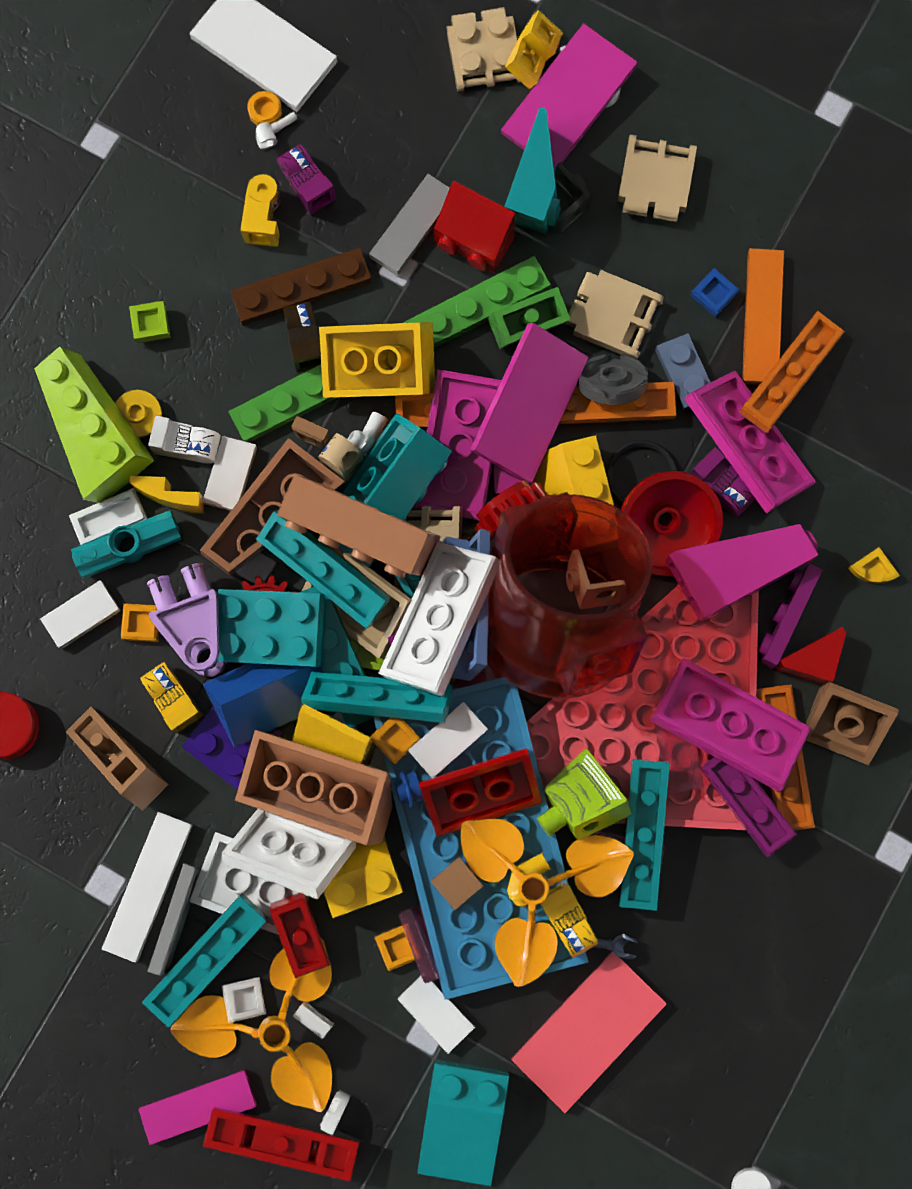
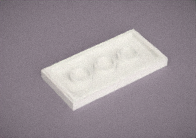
[190,0,337,112]
[379,542,501,696]

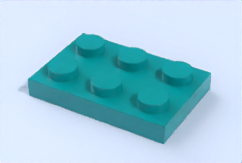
[218,589,325,667]

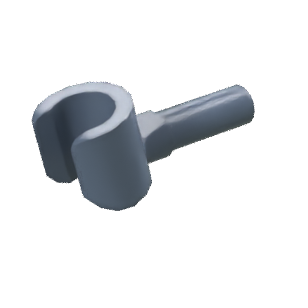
[594,935,638,960]

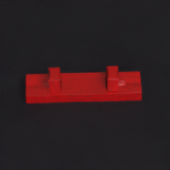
[203,1107,360,1181]

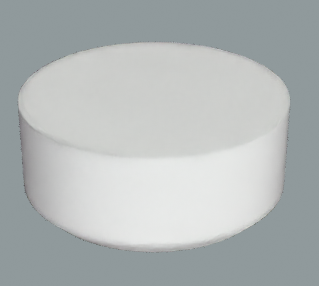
[731,1168,771,1189]

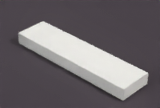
[102,812,193,963]

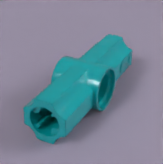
[71,510,183,579]

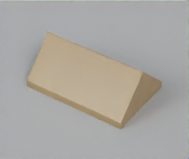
[301,544,412,659]

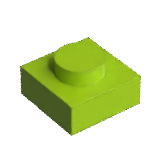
[129,301,171,343]

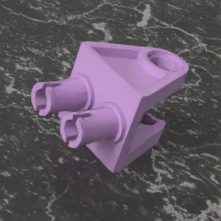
[147,563,227,678]

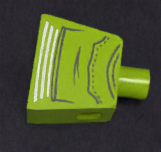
[536,748,631,840]

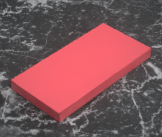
[511,951,667,1113]

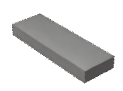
[369,174,449,276]
[148,864,201,975]

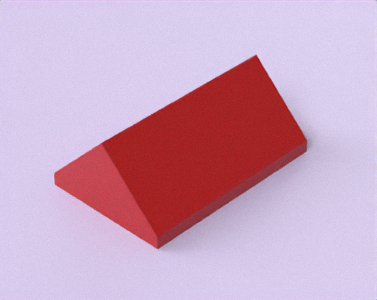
[419,748,542,837]

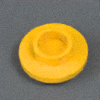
[115,390,162,438]

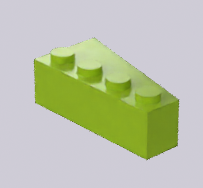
[34,346,154,503]

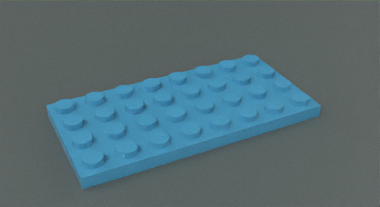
[373,675,588,1000]

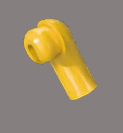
[507,853,550,907]

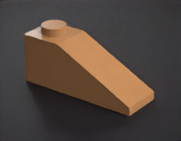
[66,707,169,811]

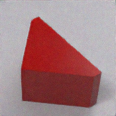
[775,627,846,685]

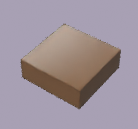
[291,416,331,450]
[431,857,483,910]

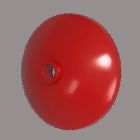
[618,471,723,576]

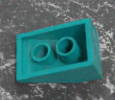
[504,107,561,234]
[417,1059,509,1186]

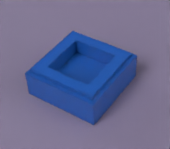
[690,268,740,318]

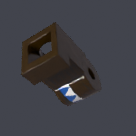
[283,301,321,372]

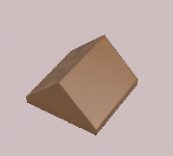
[805,682,899,765]

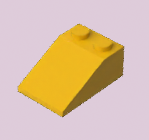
[319,322,435,398]
[293,704,377,765]
[324,835,404,918]

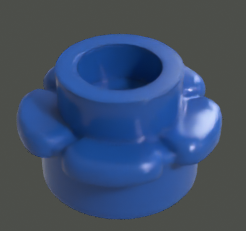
[394,772,423,808]

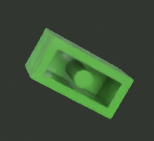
[487,287,571,349]

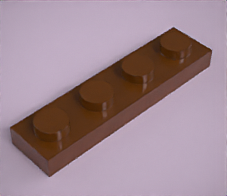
[230,247,372,326]

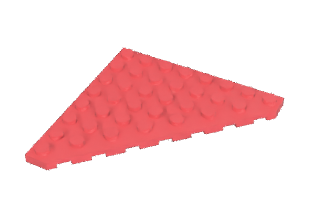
[526,585,759,831]

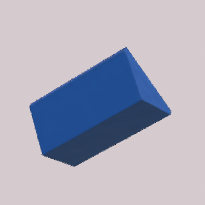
[203,663,323,748]

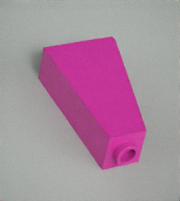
[665,524,818,623]

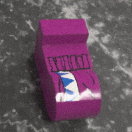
[276,144,336,215]
[691,447,756,517]

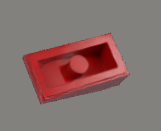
[270,893,330,978]

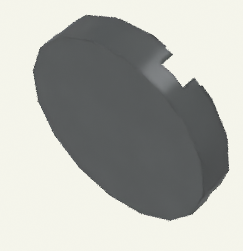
[578,354,648,405]

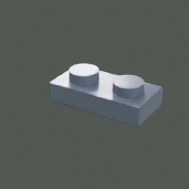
[655,333,711,411]

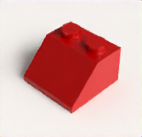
[434,181,515,273]

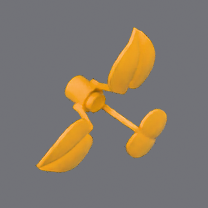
[461,819,634,987]
[171,938,332,1112]

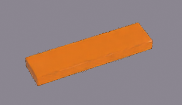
[742,248,784,385]
[739,311,845,433]
[756,684,815,830]

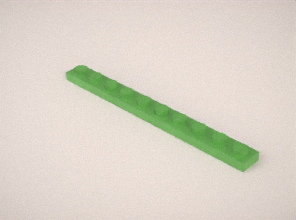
[228,256,551,443]

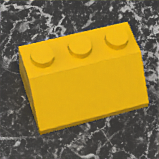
[531,435,622,561]

